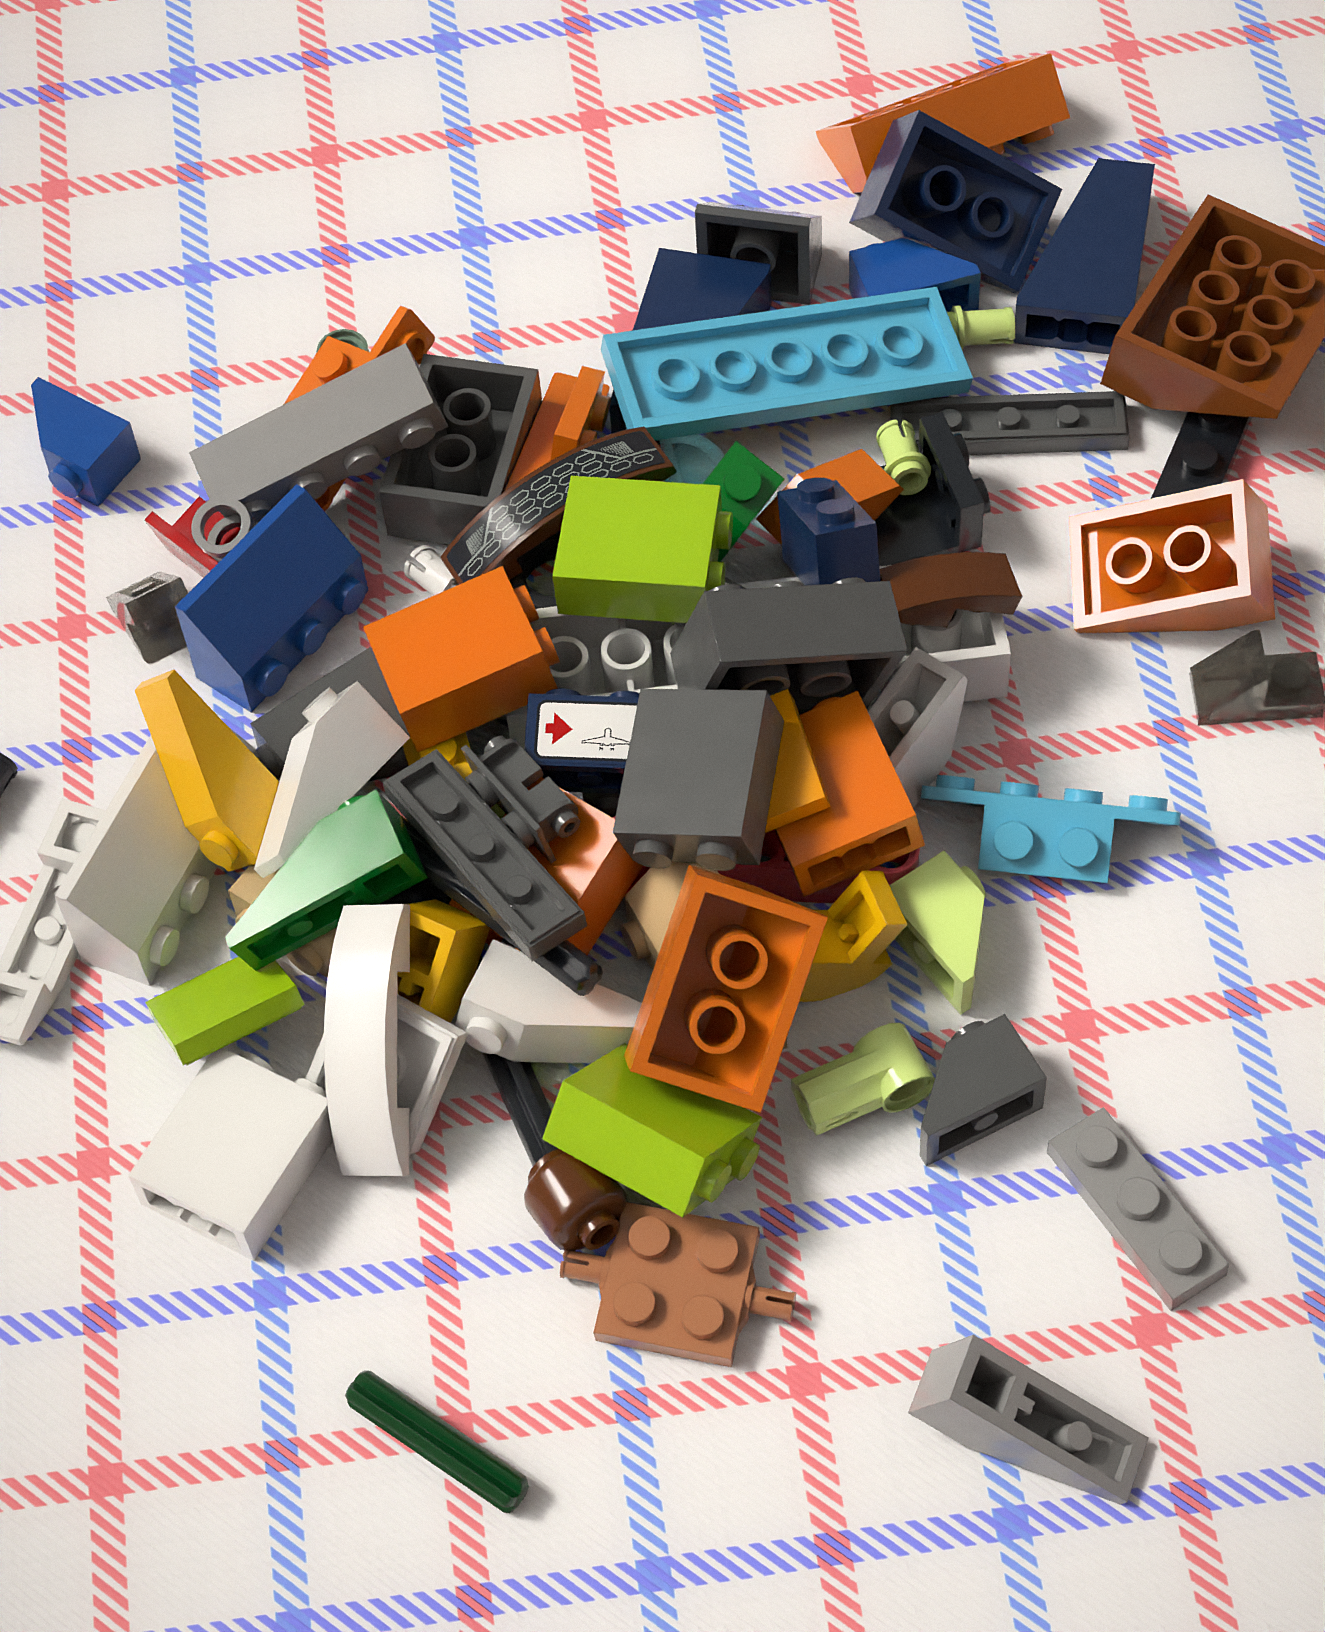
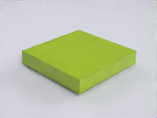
[145,956,305,1065]

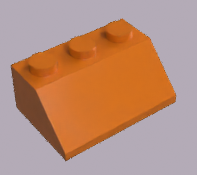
[624,864,828,1113]

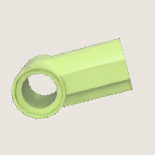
[791,1022,935,1136]

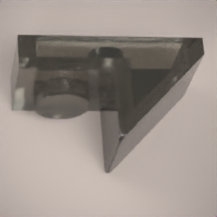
[106,571,188,663]
[1189,630,1325,726]

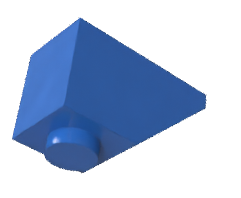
[849,237,981,312]
[31,377,141,507]

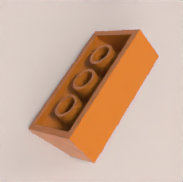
[816,53,1070,193]

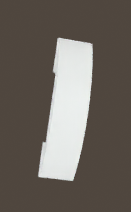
[0,798,106,1046]
[324,904,410,1176]

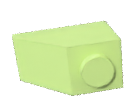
[889,851,986,1015]

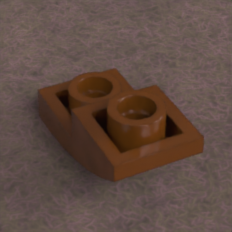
[880,552,1023,628]

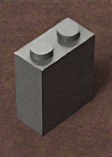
[612,689,784,871]

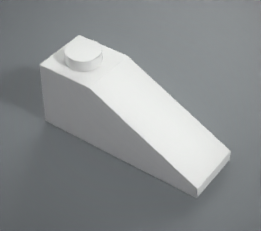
[254,681,410,878]
[455,940,642,1063]

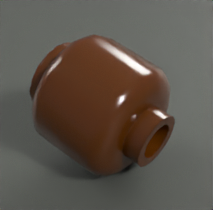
[524,1149,626,1251]

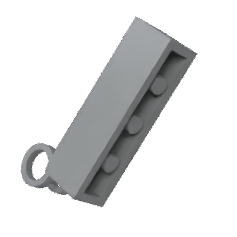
[189,343,448,562]

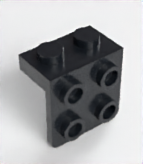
[875,412,990,566]

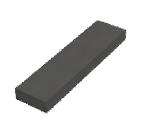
[889,391,1130,455]
[383,749,587,962]

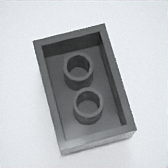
[379,354,542,545]
[670,577,908,715]

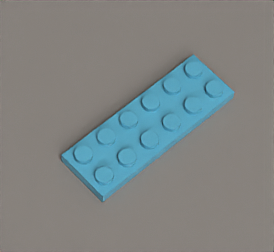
[600,287,973,441]

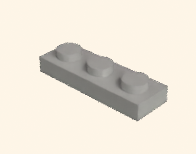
[1047,1107,1229,1311]

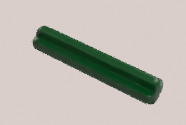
[345,1370,529,1513]

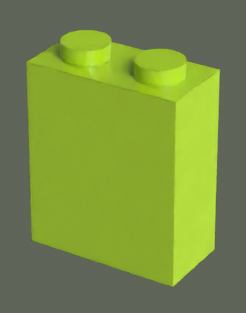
[552,476,733,623]
[542,1043,762,1218]

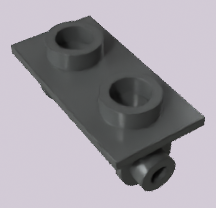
[461,736,581,864]

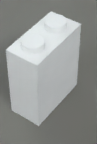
[128,1048,333,1261]

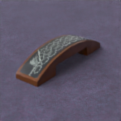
[440,426,677,585]

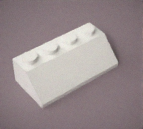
[55,727,258,986]

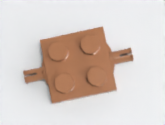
[560,1202,796,1367]

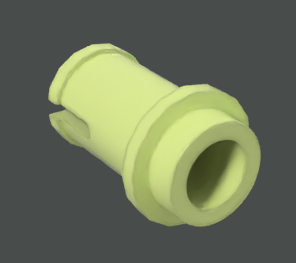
[947,306,1015,351]
[876,420,931,495]

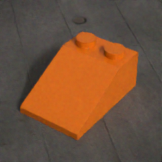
[1069,479,1275,633]

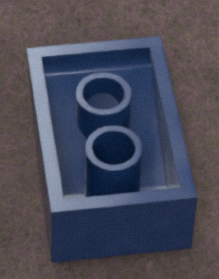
[849,110,1062,293]

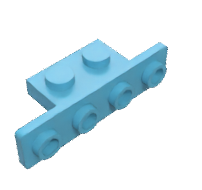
[921,775,1181,883]

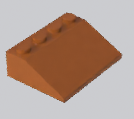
[1100,194,1325,419]

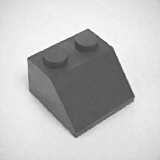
[695,202,822,305]

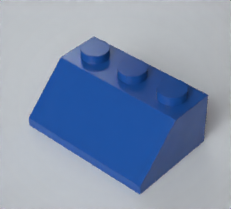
[175,484,368,713]

